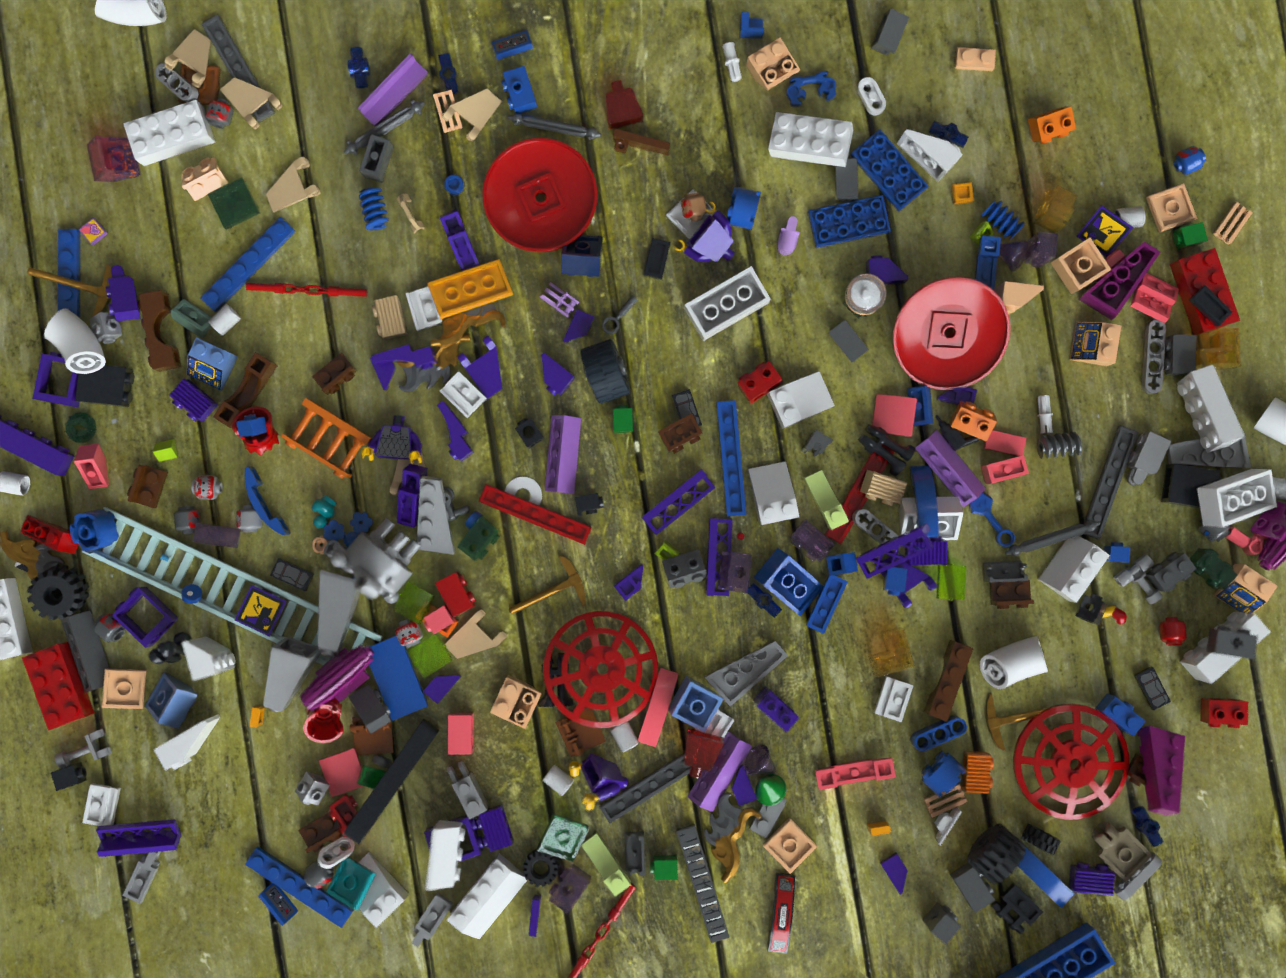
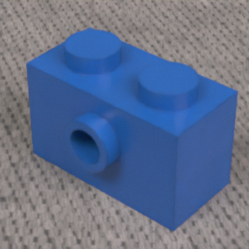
[501,66,537,113]
[1095,694,1146,736]

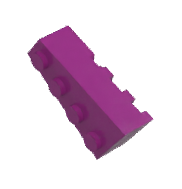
[1079,242,1161,320]
[1137,726,1185,816]

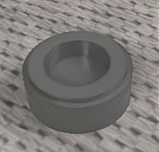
[372,754,392,768]

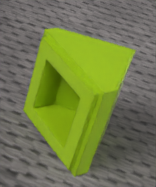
[969,221,994,246]
[153,439,179,462]
[655,540,680,560]

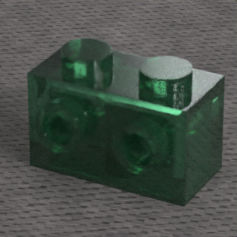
[457,516,501,561]
[1189,548,1237,589]

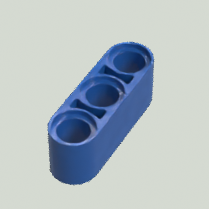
[910,715,967,752]

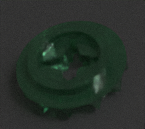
[64,413,96,443]

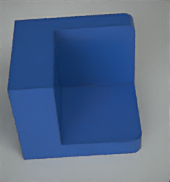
[740,12,764,39]

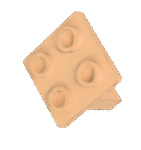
[181,157,228,201]

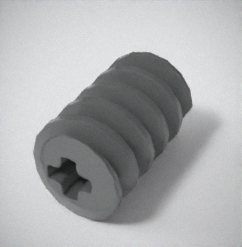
[1037,432,1082,459]

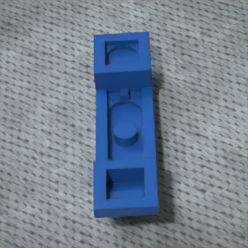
[975,236,1001,292]
[245,466,291,535]
[910,466,939,537]
[1018,848,1074,908]

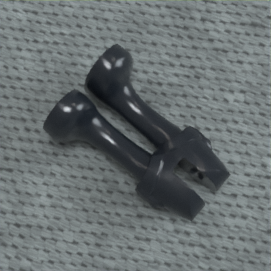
[858,424,916,477]
[148,632,192,664]
[538,653,574,707]

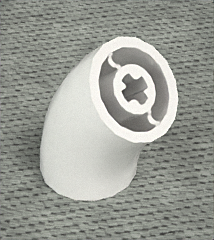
[95,0,167,26]
[44,308,106,374]
[1254,397,1286,446]
[980,636,1048,689]

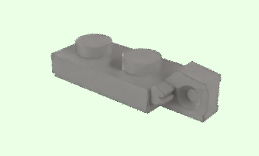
[749,788,788,839]
[123,852,161,904]
[412,892,453,947]

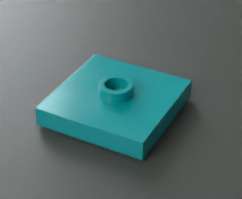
[326,857,376,910]

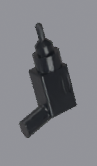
[935,415,979,451]

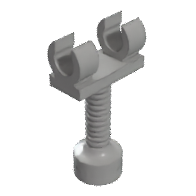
[55,729,112,769]

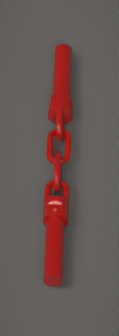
[246,283,368,297]
[567,883,636,978]

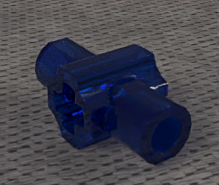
[347,47,370,89]
[438,53,459,94]
[929,121,969,148]
[745,583,782,617]
[1132,806,1163,847]

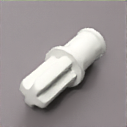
[722,42,742,82]
[1037,395,1053,434]

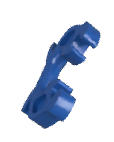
[786,71,836,107]

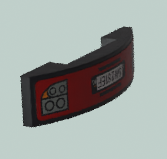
[768,873,795,953]

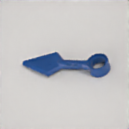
[970,492,1015,547]

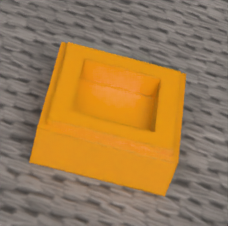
[951,182,974,205]
[249,705,265,728]
[867,821,891,836]

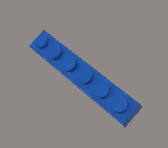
[201,217,296,312]
[58,229,80,318]
[716,400,746,517]
[245,847,354,928]

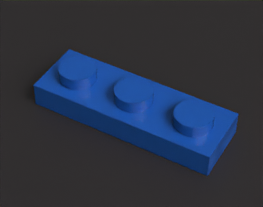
[806,575,848,634]

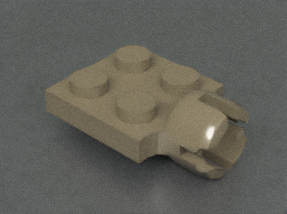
[1092,822,1153,883]

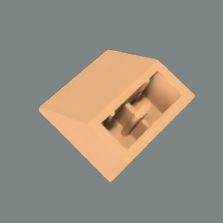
[746,37,800,90]
[490,675,542,729]

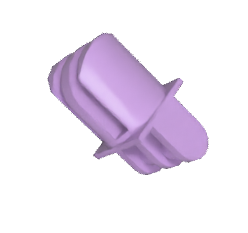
[777,216,800,255]
[540,282,579,318]

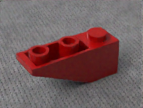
[20,515,79,554]

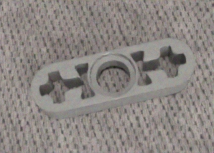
[155,63,199,102]
[852,509,898,550]
[1114,852,1162,900]

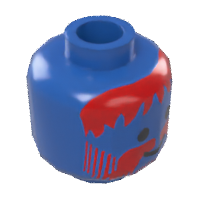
[1173,146,1206,175]

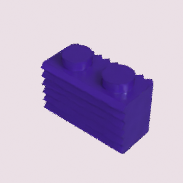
[169,378,218,422]
[905,536,947,565]
[477,804,514,852]
[1069,862,1115,896]

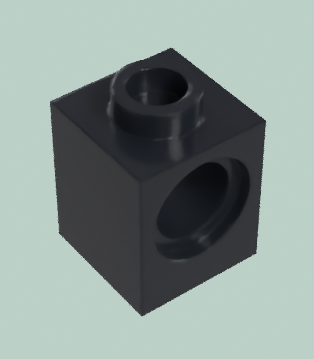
[515,418,545,449]
[51,762,87,791]

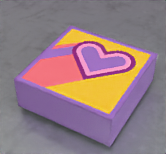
[79,218,108,246]

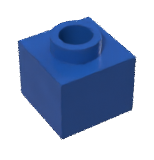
[236,414,267,437]
[1104,542,1130,563]

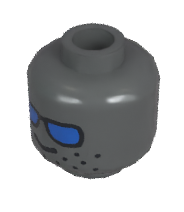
[1199,519,1230,542]

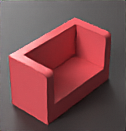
[981,455,1029,484]
[448,713,474,755]

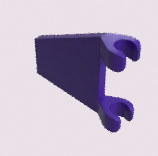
[458,336,503,399]
[880,556,937,608]

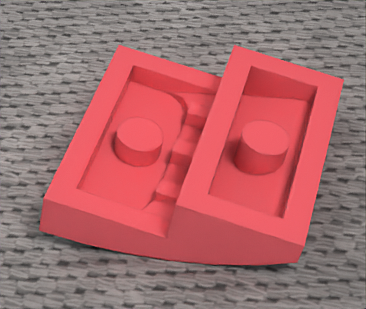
[1130,273,1179,323]
[872,394,917,437]
[319,747,363,797]

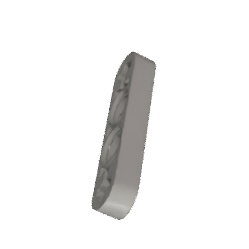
[1142,319,1166,394]

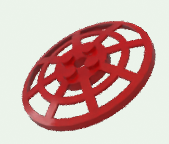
[543,611,658,728]
[1013,704,1129,820]

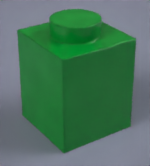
[1173,222,1208,250]
[613,405,633,433]
[650,855,678,880]

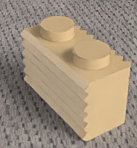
[372,295,408,340]
[860,470,907,506]

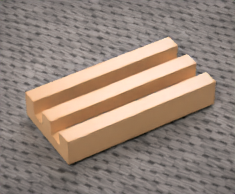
[433,90,463,133]
[1213,202,1253,245]
[923,783,968,818]

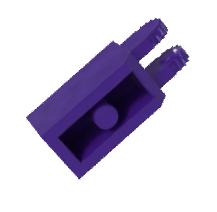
[106,265,141,322]

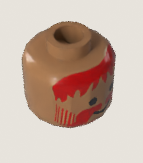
[681,192,707,222]

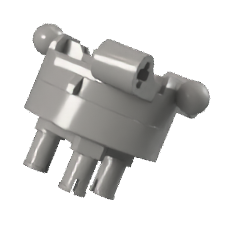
[324,518,421,604]

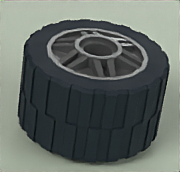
[580,339,631,404]

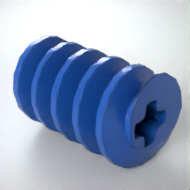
[359,188,389,231]
[981,201,1025,241]

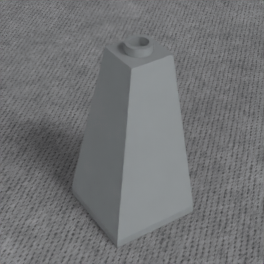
[318,570,361,657]
[263,637,322,712]

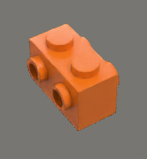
[1028,106,1076,144]
[950,401,997,442]

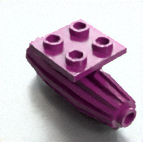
[1250,501,1286,571]
[300,645,374,711]

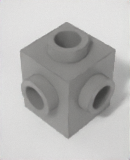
[89,312,122,344]
[295,771,330,805]

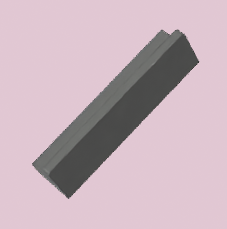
[61,611,109,693]

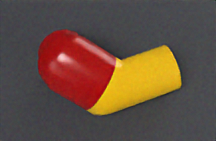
[1102,606,1127,625]

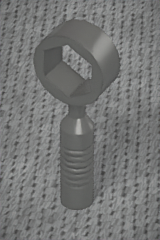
[602,295,638,335]

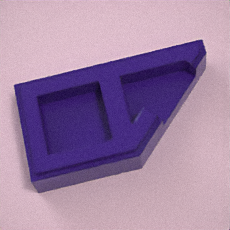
[563,309,595,343]
[370,357,396,391]
[937,385,977,405]
[614,564,643,601]
[423,674,461,704]
[731,765,757,807]
[880,853,908,895]
[528,894,541,937]

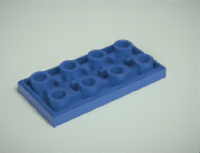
[850,129,929,212]
[808,195,891,248]
[369,636,429,721]

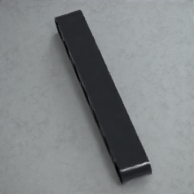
[343,719,439,844]

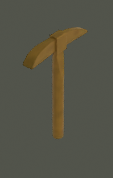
[27,264,112,317]
[509,556,585,614]
[986,693,1064,751]

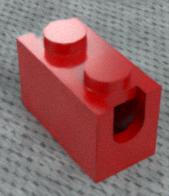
[435,572,476,617]

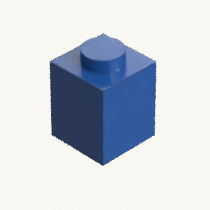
[826,552,858,576]
[883,567,907,596]

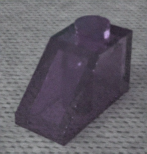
[192,523,241,548]

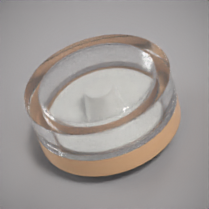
[845,274,886,315]

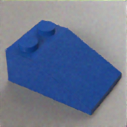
[753,548,823,616]

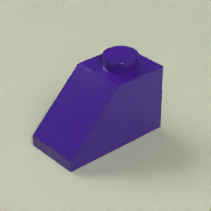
[866,255,909,285]
[541,353,575,396]

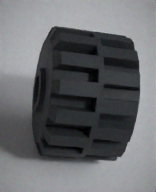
[27,565,89,620]
[967,824,1026,884]

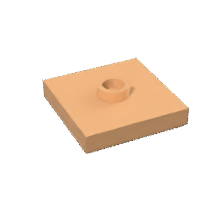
[1146,183,1197,233]
[102,668,147,709]
[762,817,818,874]

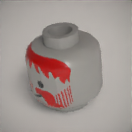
[191,475,223,500]
[236,505,262,532]
[395,618,423,648]

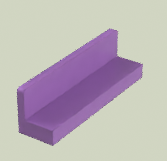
[358,53,428,126]
[545,415,581,494]
[915,430,985,507]
[687,731,752,812]

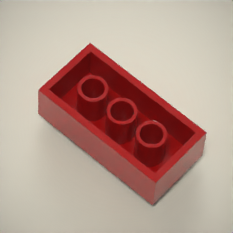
[1169,248,1240,335]
[22,642,95,731]

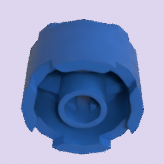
[727,187,761,230]
[70,509,119,551]
[921,751,966,797]

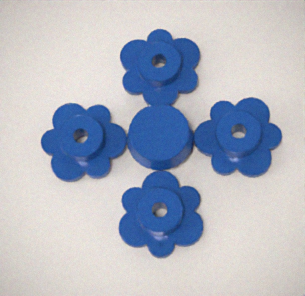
[323,512,373,568]

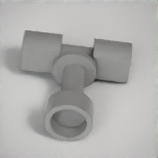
[1113,554,1163,604]

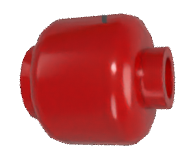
[1159,617,1187,646]

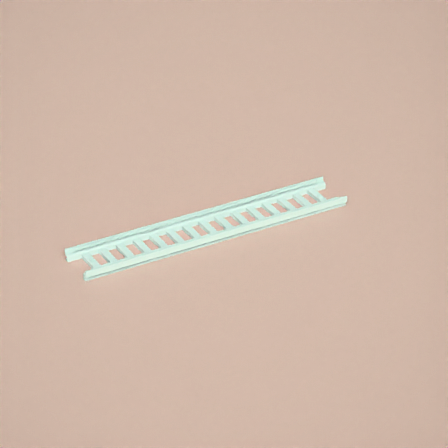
[82,507,383,665]

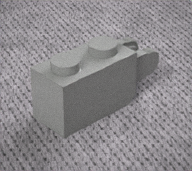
[1127,431,1171,486]
[447,761,490,820]

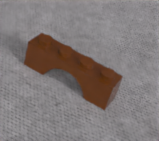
[138,290,182,372]
[213,352,278,428]
[924,640,974,722]

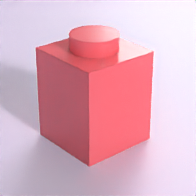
[424,605,456,634]

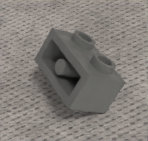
[662,549,707,588]
[1146,552,1196,592]

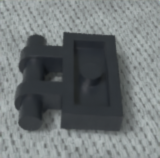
[991,883,1043,934]

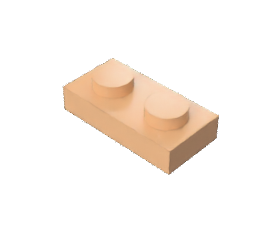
[955,47,996,71]

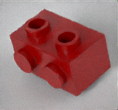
[737,361,783,404]
[1200,698,1248,728]
[328,794,358,837]

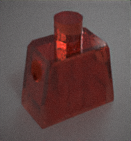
[606,80,643,130]
[684,728,724,778]

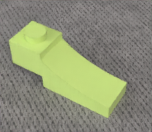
[804,470,849,530]
[581,832,631,896]

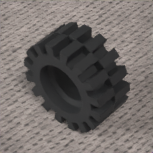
[1021,824,1061,855]
[523,848,559,887]

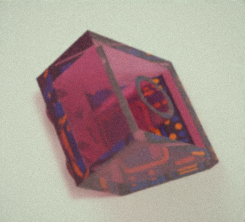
[87,136,140,182]

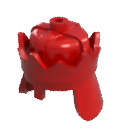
[232,407,279,456]
[304,698,344,743]

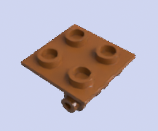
[555,708,606,757]
[350,714,394,756]

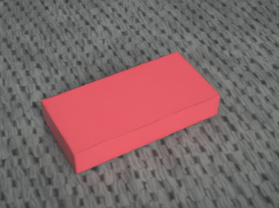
[983,430,1026,456]

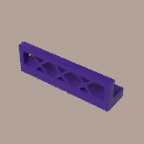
[642,469,715,535]
[706,518,732,596]
[856,523,934,579]
[96,819,181,857]

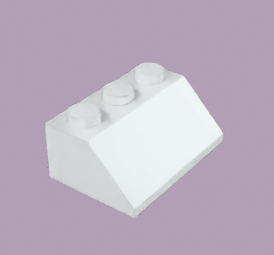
[899,497,963,540]
[1038,536,1110,603]
[182,636,236,681]
[426,820,465,890]

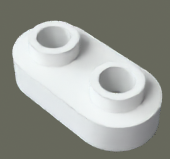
[857,77,886,115]
[317,837,355,869]

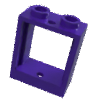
[32,352,80,408]
[112,587,179,648]
[753,686,799,733]
[424,815,484,862]

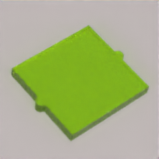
[936,564,966,601]
[394,582,435,624]
[408,634,453,678]

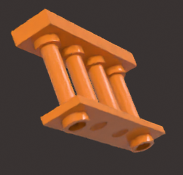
[281,398,372,479]

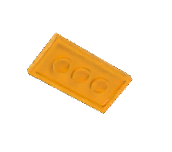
[427,259,513,319]

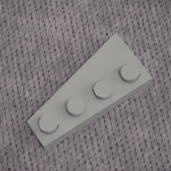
[1167,431,1251,468]
[417,475,456,555]
[705,641,788,706]

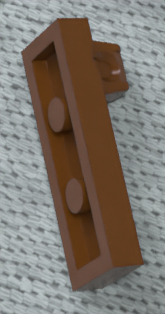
[613,129,670,156]

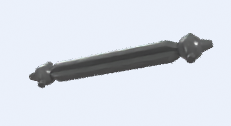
[344,100,425,155]
[508,113,601,140]
[1006,520,1100,556]

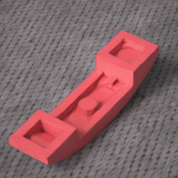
[638,668,679,747]
[815,758,896,790]

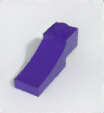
[440,209,480,271]
[372,344,437,370]
[437,401,474,461]
[397,463,428,528]

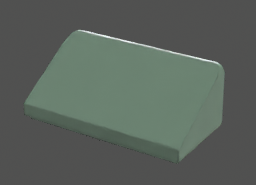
[171,299,212,338]

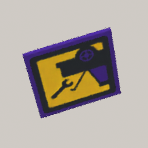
[1077,205,1133,257]
[235,585,287,637]

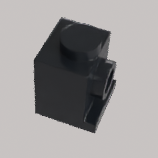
[575,493,604,516]
[1075,594,1108,626]

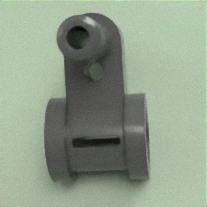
[443,487,470,521]

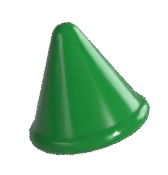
[755,774,787,806]

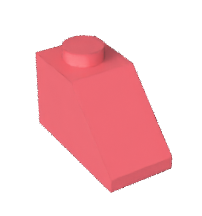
[74,444,109,489]

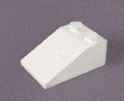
[897,129,963,182]
[767,371,835,429]
[748,461,799,525]
[154,715,220,770]
[358,852,408,928]

